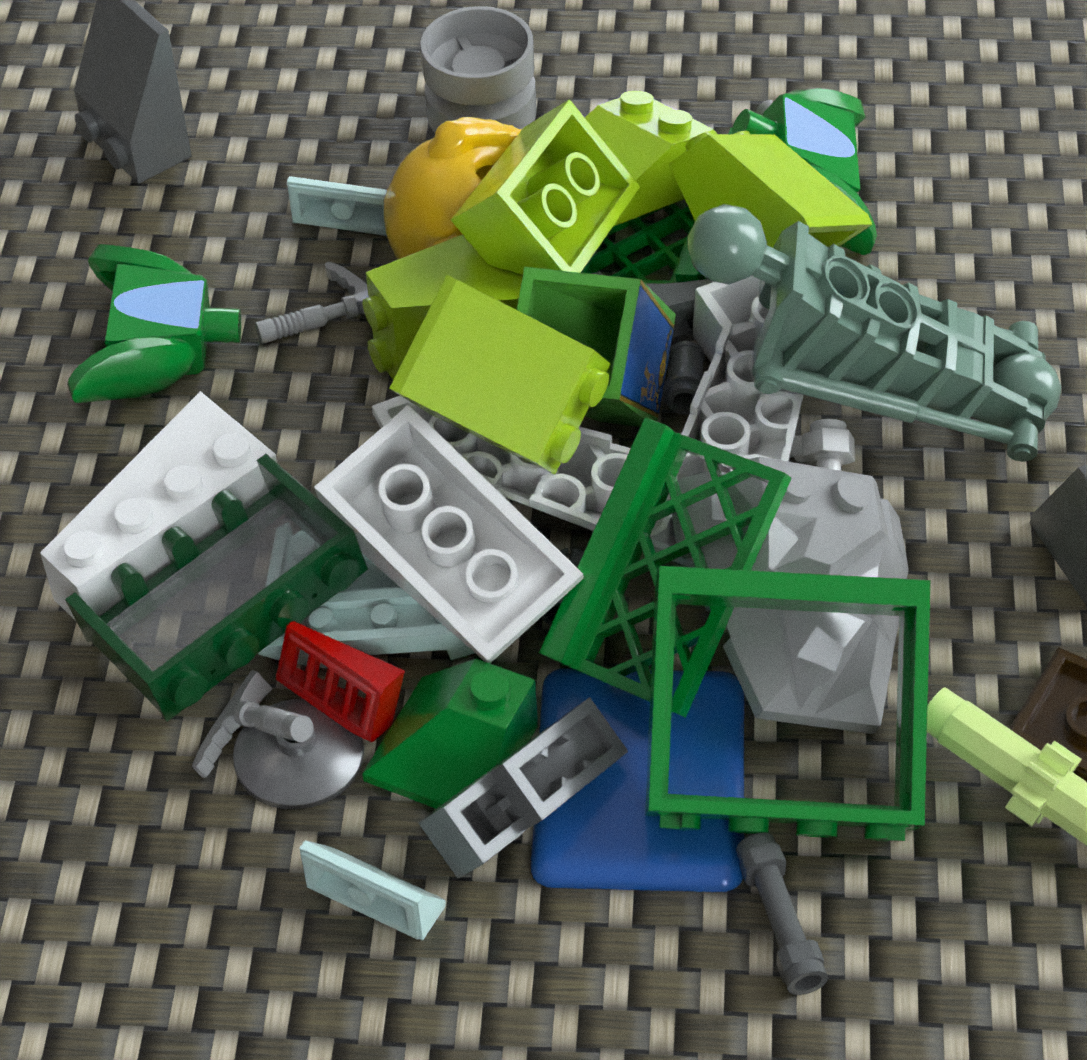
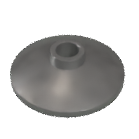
[233,698,364,810]

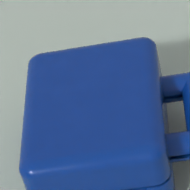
[531,668,744,892]

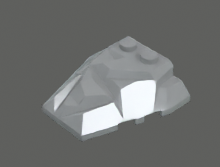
[670,457,909,734]

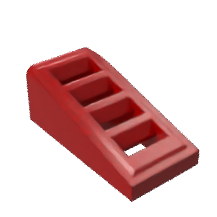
[275,621,405,742]

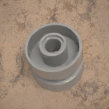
[421,6,537,133]

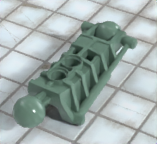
[687,204,1062,462]

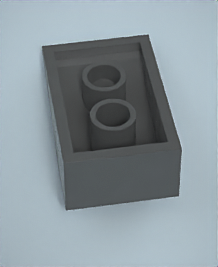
[74,0,192,184]

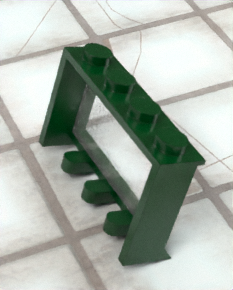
[65,453,368,722]

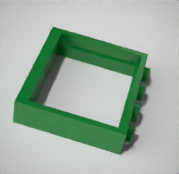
[645,566,931,841]

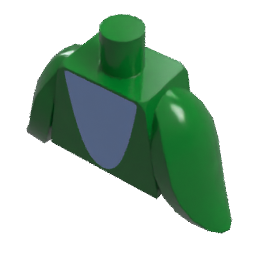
[732,88,877,255]
[67,244,241,403]

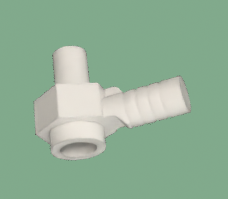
[790,419,855,471]

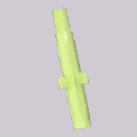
[927,687,1087,845]

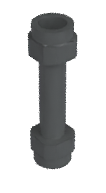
[736,833,828,995]

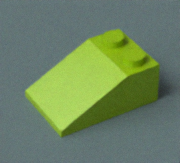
[585,91,714,226]

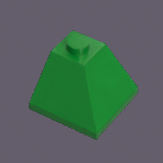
[362,659,538,809]

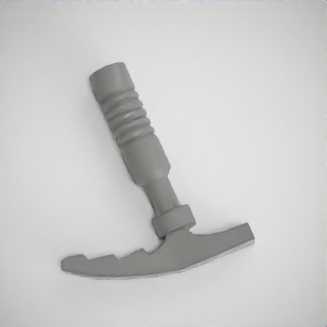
[255,262,368,344]
[192,670,314,778]

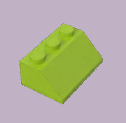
[451,99,641,275]

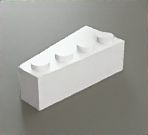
[40,391,277,620]

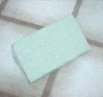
[287,176,387,236]
[299,840,446,940]

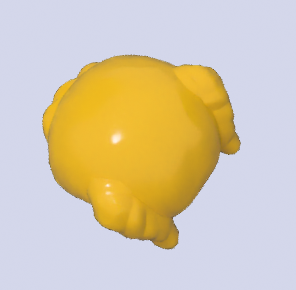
[384,117,522,260]

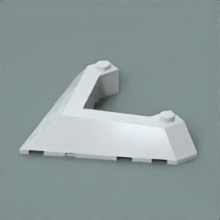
[372,275,804,568]

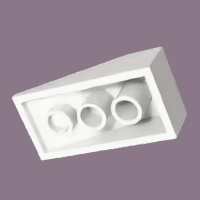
[314,404,584,663]

